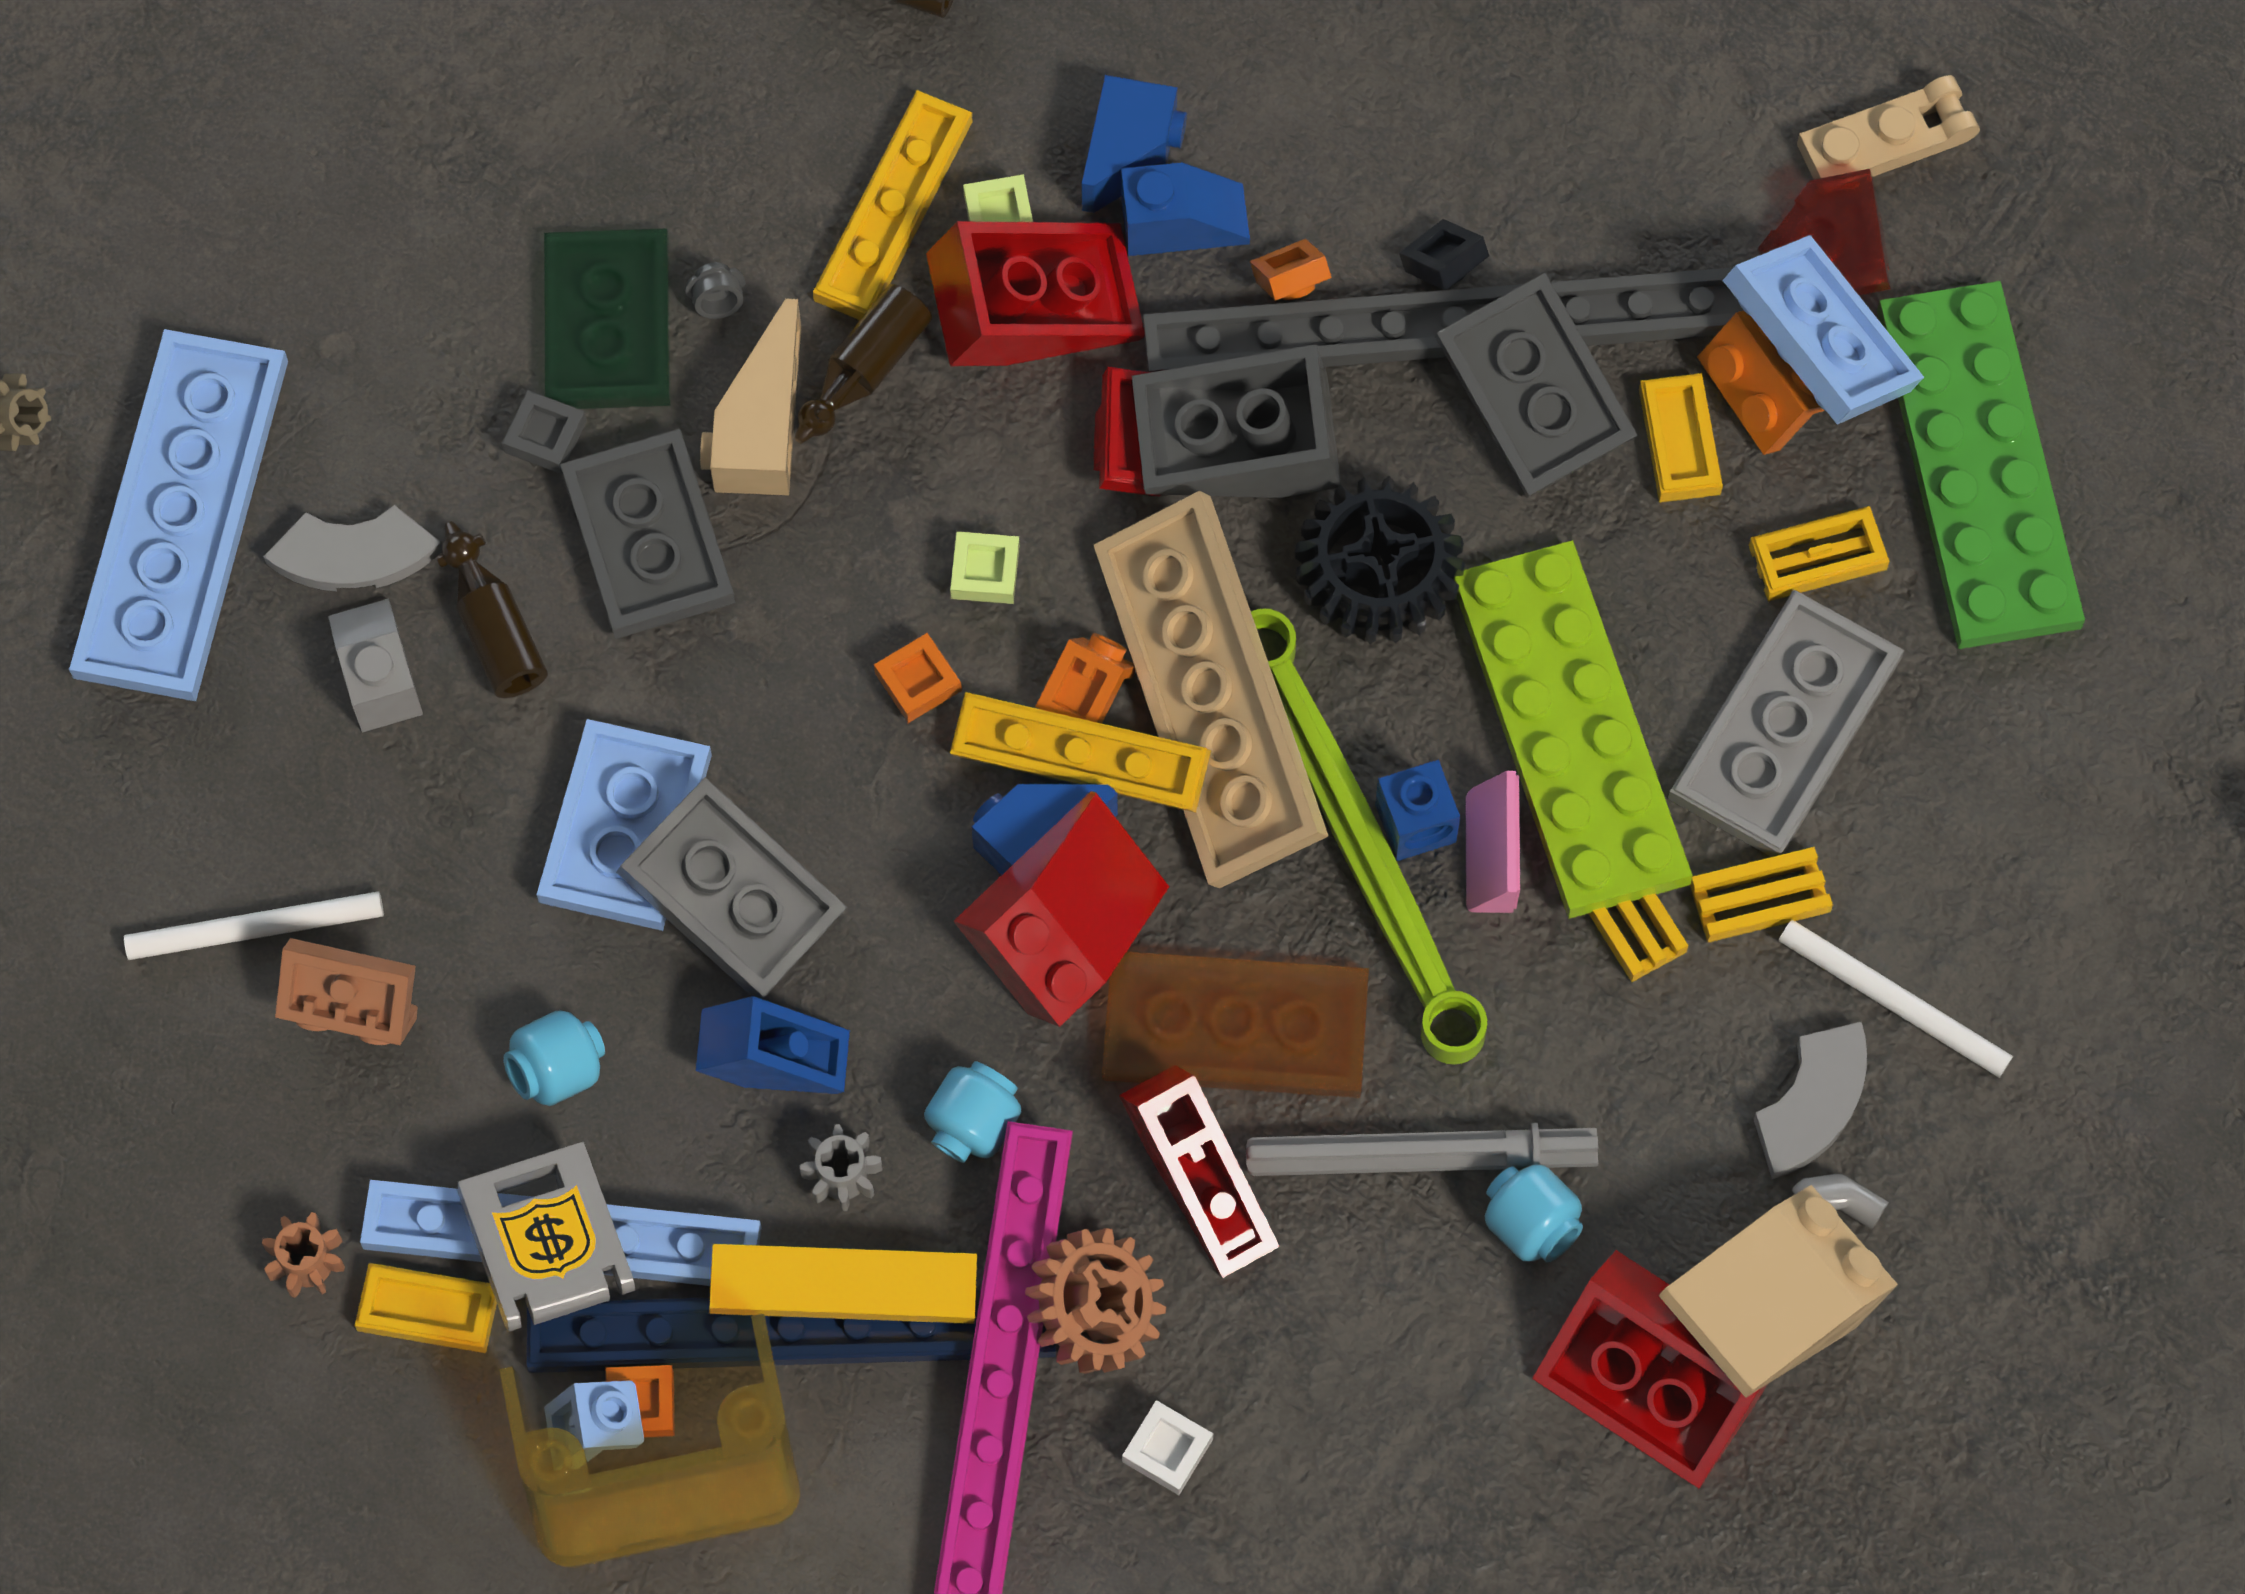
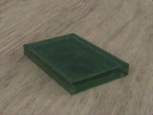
[544,228,671,409]

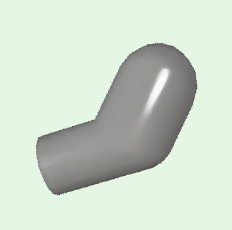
[1792,1174,1889,1230]

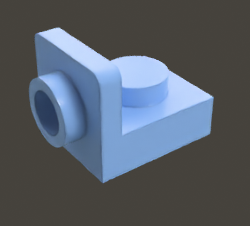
[544,1381,644,1471]

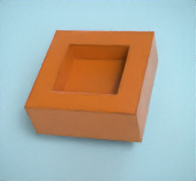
[1250,238,1332,301]
[874,633,962,723]
[606,1365,675,1437]

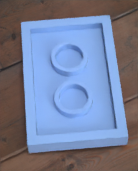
[1723,235,1924,425]
[536,719,712,931]

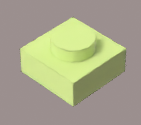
[963,174,1033,222]
[950,532,1020,604]

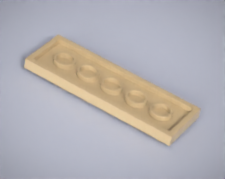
[1094,491,1328,888]

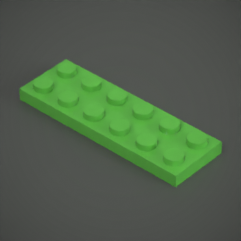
[1877,281,2085,649]

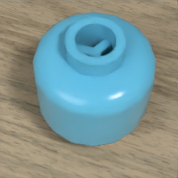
[503,1010,605,1106]
[924,1061,1021,1163]
[1485,1165,1583,1262]

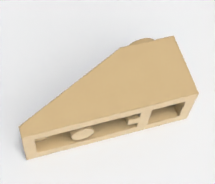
[700,299,801,495]

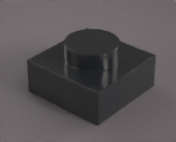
[1399,219,1489,290]

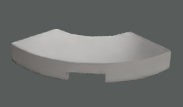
[263,505,442,592]
[1753,1021,1867,1179]

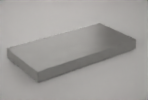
[1668,590,1904,857]

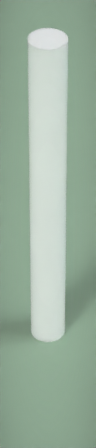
[124,891,384,960]
[1779,920,2013,1078]

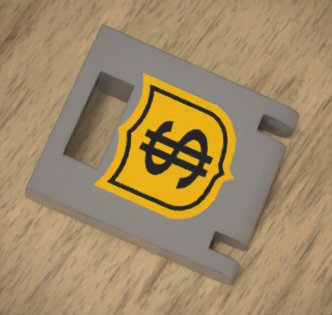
[457,1142,635,1332]

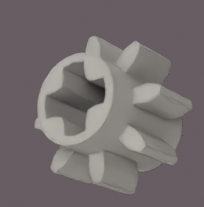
[800,1124,883,1211]

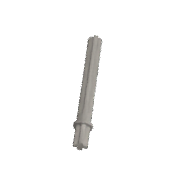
[1246,1123,1598,1176]

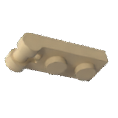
[1797,75,1980,196]

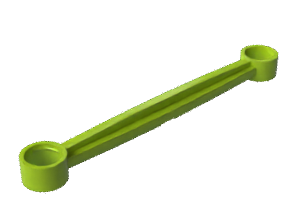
[1251,609,1487,1065]

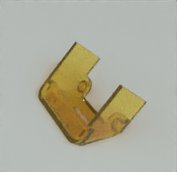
[499,1314,801,1568]

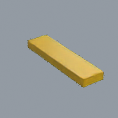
[813,90,973,320]
[950,692,1211,813]
[709,1244,977,1324]

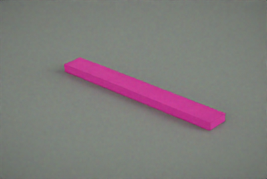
[934,1121,1073,1594]

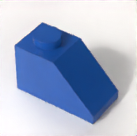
[1082,75,1187,213]
[1121,163,1250,256]
[972,784,1118,875]
[696,996,850,1094]

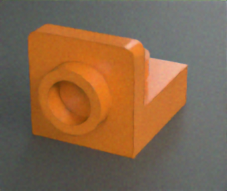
[1035,633,1136,724]

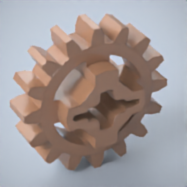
[1025,1228,1166,1374]

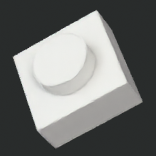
[1122,1400,1213,1495]

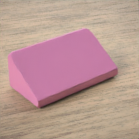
[1466,771,1520,913]

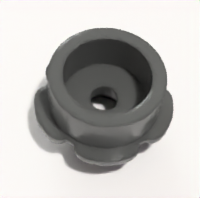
[685,262,746,319]

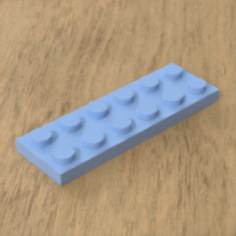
[69,329,288,701]

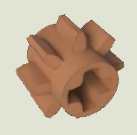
[262,1212,345,1298]

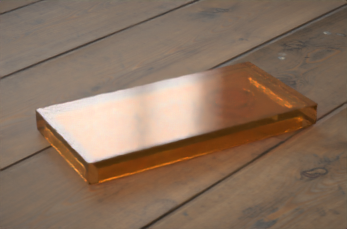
[1102,952,1369,1098]

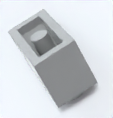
[328,598,423,733]

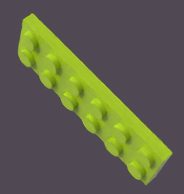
[1454,540,1693,919]

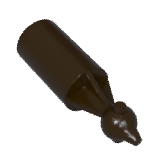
[794,284,932,444]
[436,521,548,698]

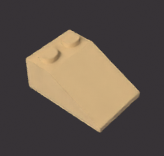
[1659,1185,1898,1398]

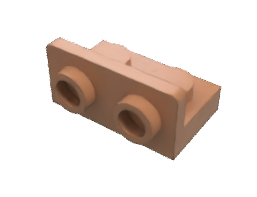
[275,938,418,1045]

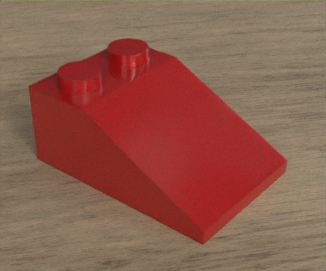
[926,221,1145,366]
[953,791,1170,1027]

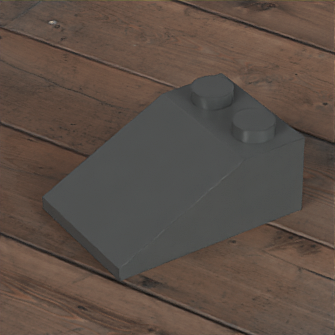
[1132,344,1341,498]

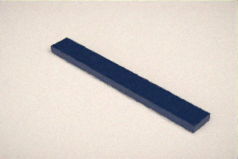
[527,1290,1056,1373]

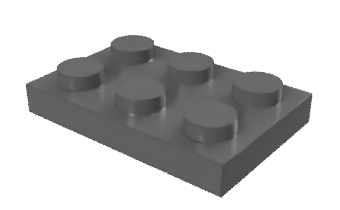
[1435,273,1637,498]
[560,429,736,639]
[616,777,847,999]

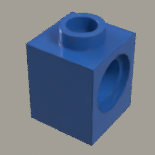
[1375,759,1460,861]

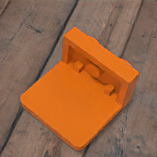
[1697,310,1825,455]

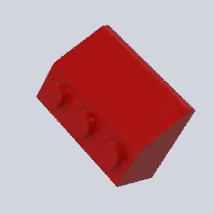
[1532,1250,1768,1489]

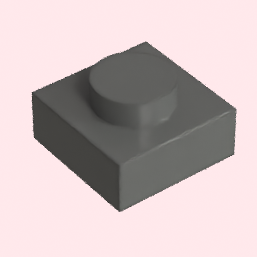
[502,390,587,474]

